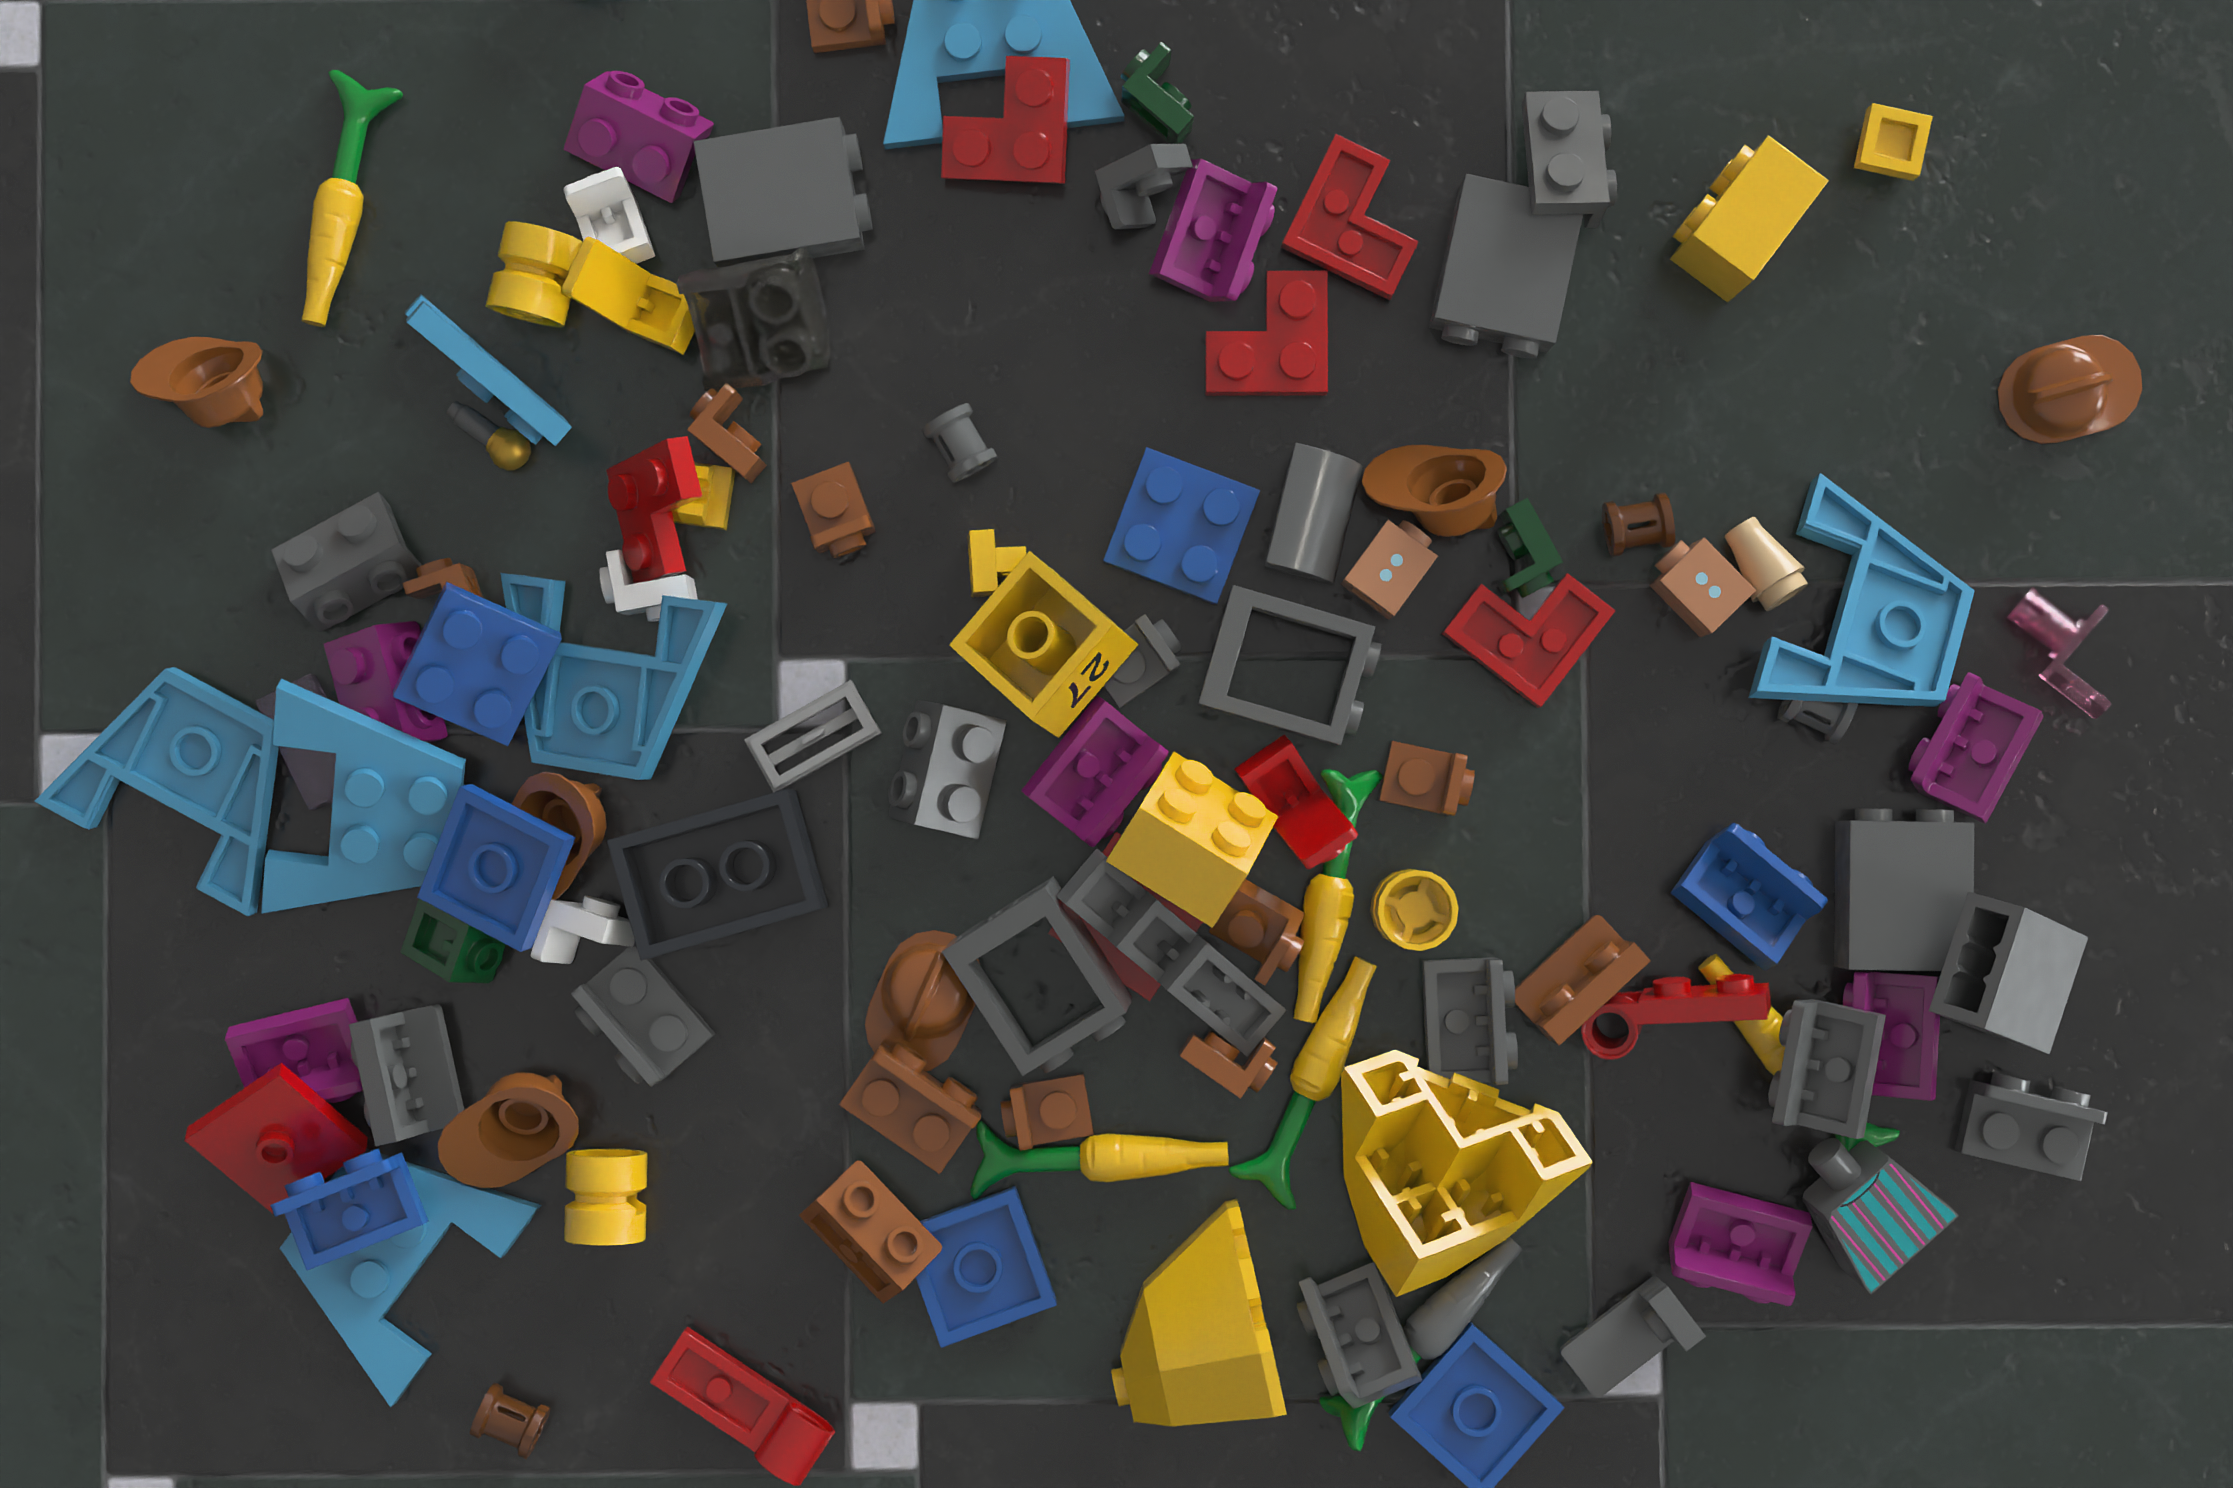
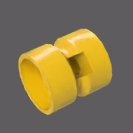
[485,221,583,327]
[1370,869,1459,951]
[564,1149,647,1245]

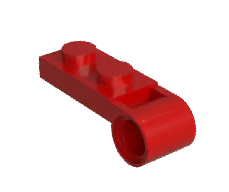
[1581,974,1771,1059]
[650,1326,835,1486]

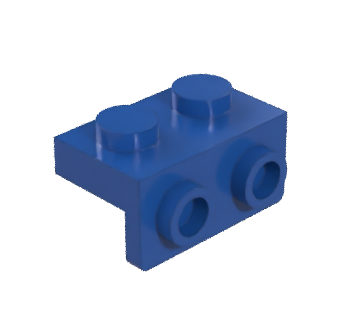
[1671,823,1828,971]
[270,1148,429,1271]

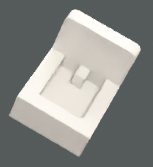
[563,167,655,264]
[600,549,697,622]
[531,896,635,964]

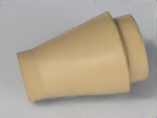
[1724,517,1808,611]

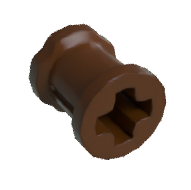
[1602,493,1675,557]
[469,1383,551,1460]

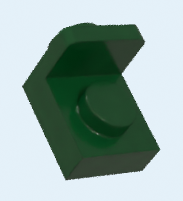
[1121,42,1194,144]
[1497,497,1563,599]
[400,899,506,983]

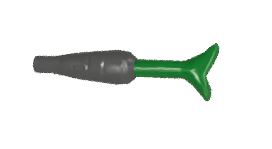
[1319,1237,1523,1451]

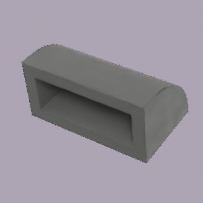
[1264,443,1363,585]

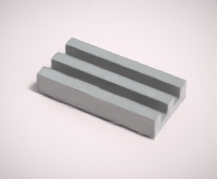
[744,680,882,793]

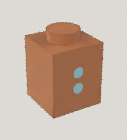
[1340,520,1438,620]
[1649,537,1756,637]

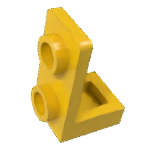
[562,236,709,355]

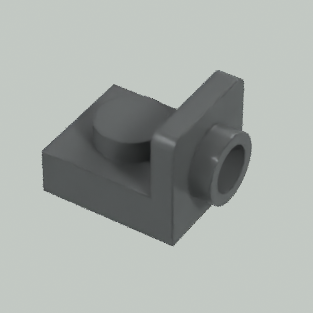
[1095,144,1193,229]
[1104,614,1183,709]

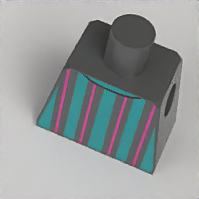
[1802,1138,1958,1294]

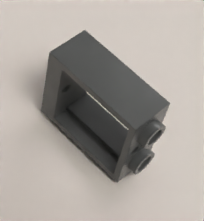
[1197,585,1382,747]
[942,876,1133,1076]

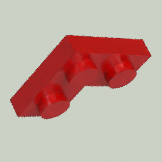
[941,56,1070,184]
[1281,134,1419,300]
[1205,271,1328,396]
[606,436,702,584]
[1441,573,1616,708]

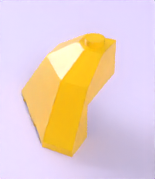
[1341,1050,1593,1297]
[1111,1199,1287,1427]

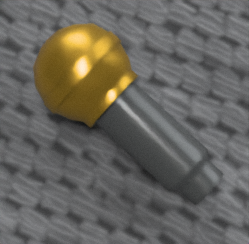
[447,401,531,471]

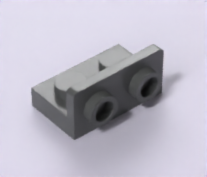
[571,943,716,1087]
[1954,1072,2108,1181]

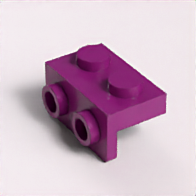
[563,71,714,203]
[1149,158,1277,302]
[324,621,447,742]
[1909,672,2044,824]
[1021,695,1169,847]
[1843,971,1940,1101]
[225,998,363,1103]
[1668,1182,1813,1306]

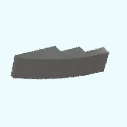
[1056,849,1287,1057]

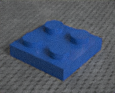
[1103,447,1260,606]
[393,582,562,746]
[417,784,576,952]
[915,1186,1057,1348]
[1388,1321,1564,1488]

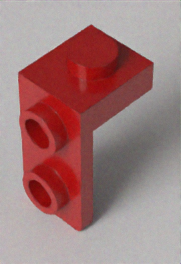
[1234,734,1358,869]

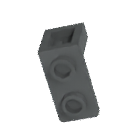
[1560,1275,1706,1398]

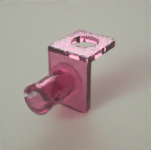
[2007,587,2112,719]

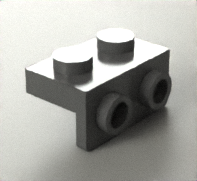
[1521,91,1617,228]
[272,491,421,631]
[888,700,1007,839]
[1422,957,1518,1085]
[1769,999,1886,1139]
[349,1004,464,1146]
[1297,1262,1423,1409]

